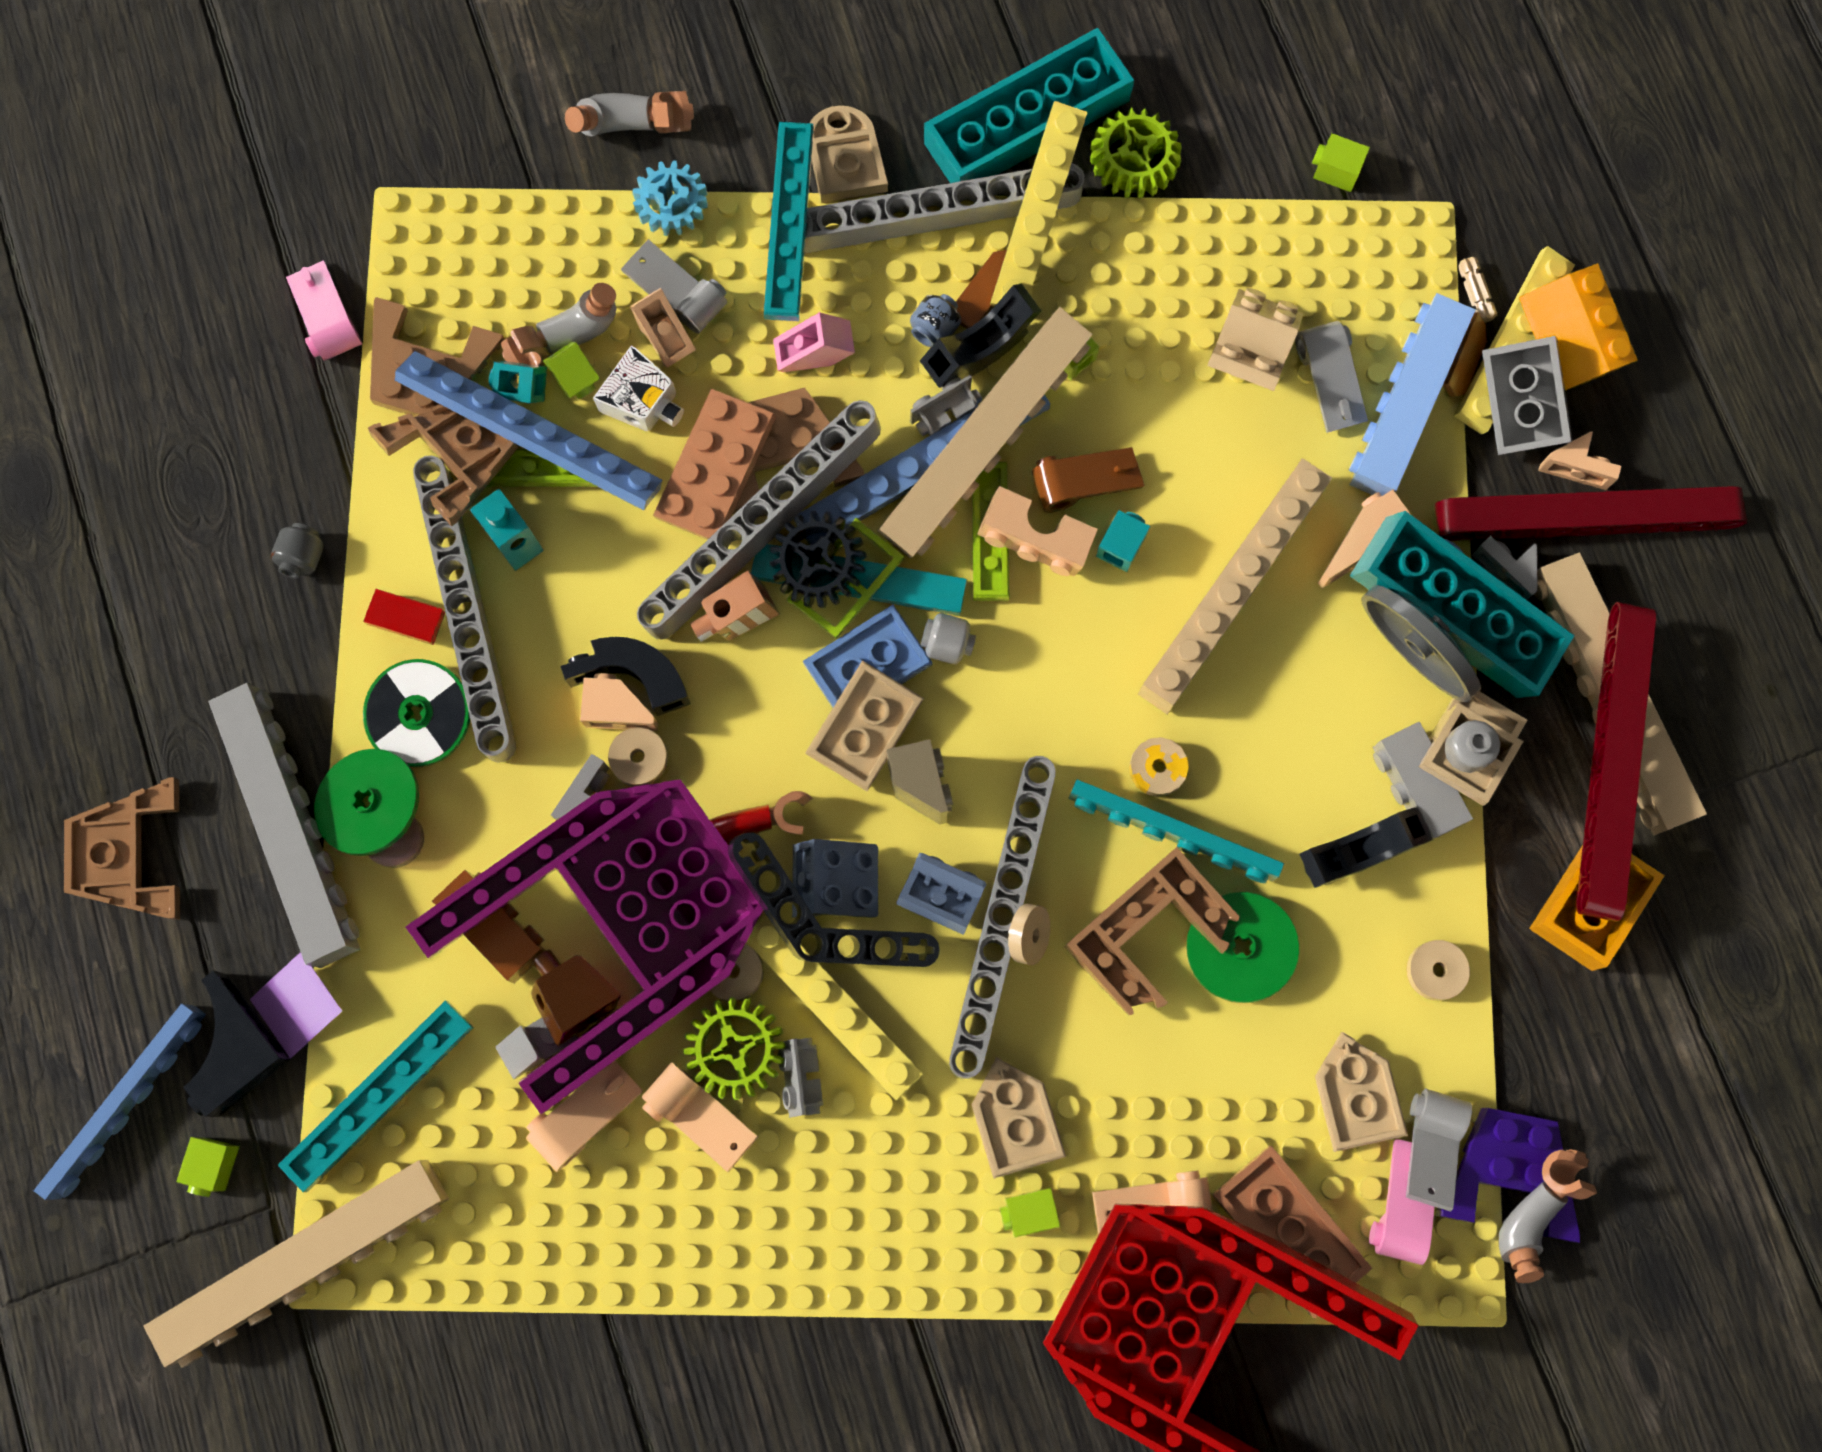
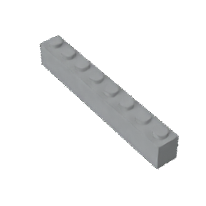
[208,683,360,968]

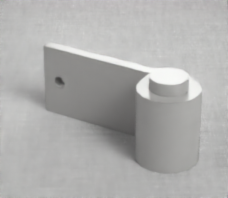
[621,239,727,334]
[1295,321,1368,433]
[1406,1088,1472,1212]

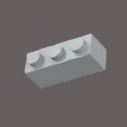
[1372,721,1473,839]

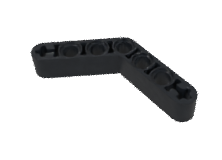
[728,833,940,967]

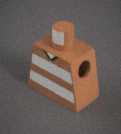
[691,571,780,642]

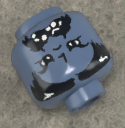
[910,294,961,348]

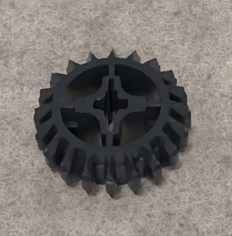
[769,511,867,609]

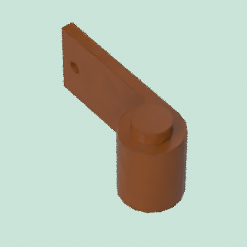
[1031,447,1145,513]

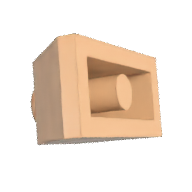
[580,673,658,731]

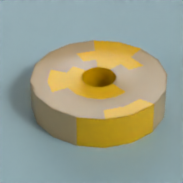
[1129,737,1189,797]

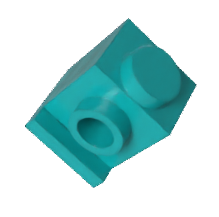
[489,361,547,403]

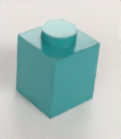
[1096,510,1150,572]

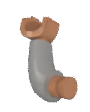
[565,91,694,137]
[501,282,616,366]
[1499,1149,1597,1283]

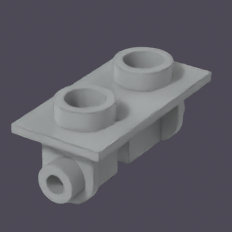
[910,375,982,436]
[778,1038,823,1118]

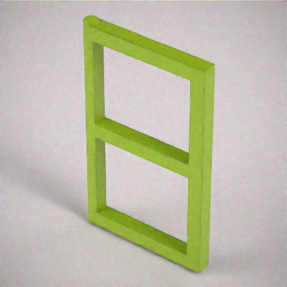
[787,518,904,639]

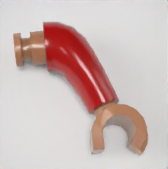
[710,791,813,846]

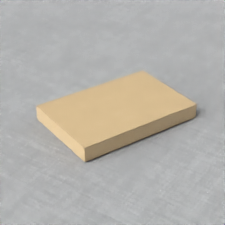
[805,660,924,791]

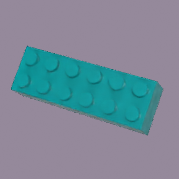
[924,28,1134,183]
[1350,511,1575,698]

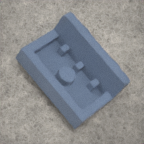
[896,853,986,935]

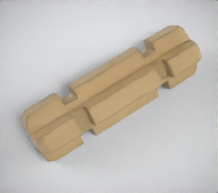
[1458,257,1497,323]

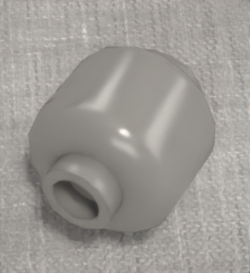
[920,613,976,664]
[1444,720,1501,773]

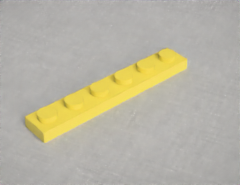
[990,101,1088,306]
[1454,246,1575,435]
[747,915,923,1100]

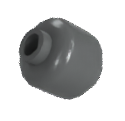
[270,523,324,579]

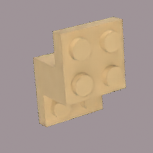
[1207,288,1304,391]
[1418,691,1527,806]

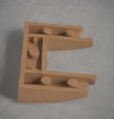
[1064,847,1240,1016]

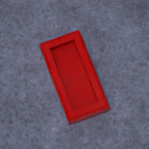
[363,589,446,645]

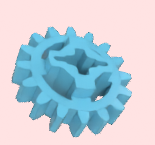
[632,161,708,236]

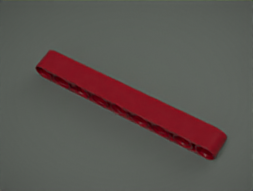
[1435,486,1747,541]
[1576,602,1656,922]

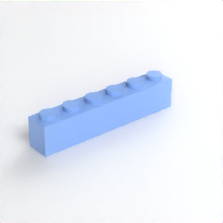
[1349,293,1476,496]

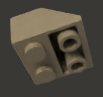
[887,739,953,825]

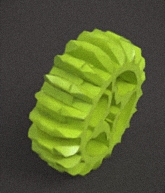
[1090,107,1182,199]
[683,997,786,1100]

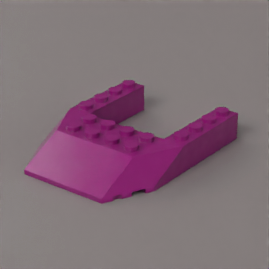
[405,779,763,1114]

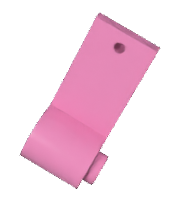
[286,260,362,361]
[1369,1139,1434,1265]

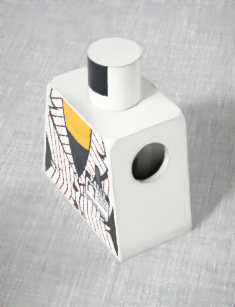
[593,345,684,431]

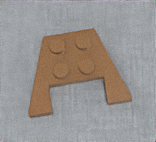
[370,297,505,417]
[733,387,865,514]
[368,404,519,526]
[64,777,180,920]

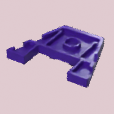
[1436,1108,1580,1243]

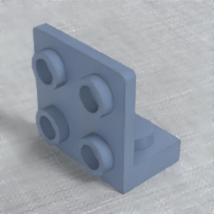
[792,839,878,918]

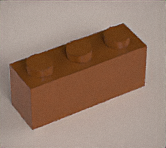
[432,870,545,984]

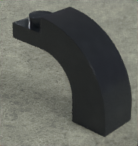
[920,283,1041,388]
[560,637,691,716]
[1299,806,1433,888]

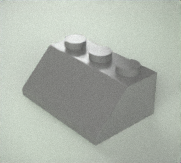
[1482,336,1573,455]

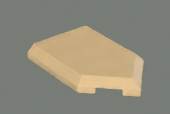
[1315,1032,1408,1152]
[972,1057,1066,1179]

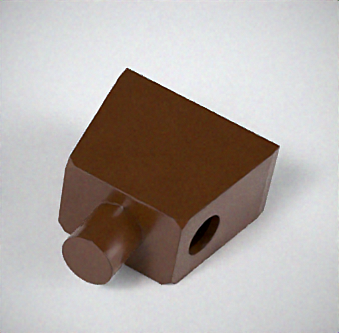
[531,950,621,1046]

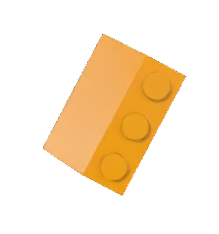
[1519,263,1638,391]

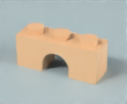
[977,486,1098,576]

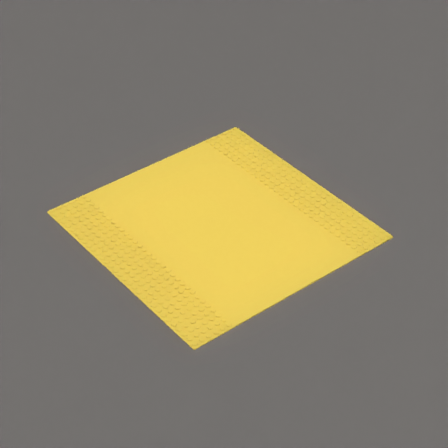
[289,187,1507,1327]

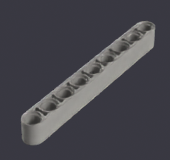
[805,163,1084,253]
[637,400,881,640]
[413,455,516,763]
[949,756,1056,1079]

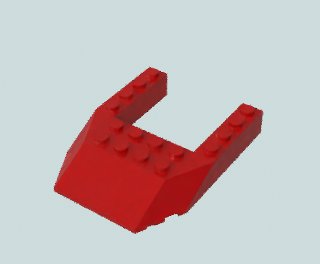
[1043,1203,1419,1452]

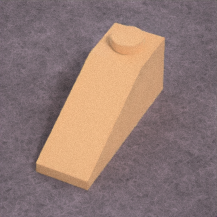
[1318,490,1410,588]

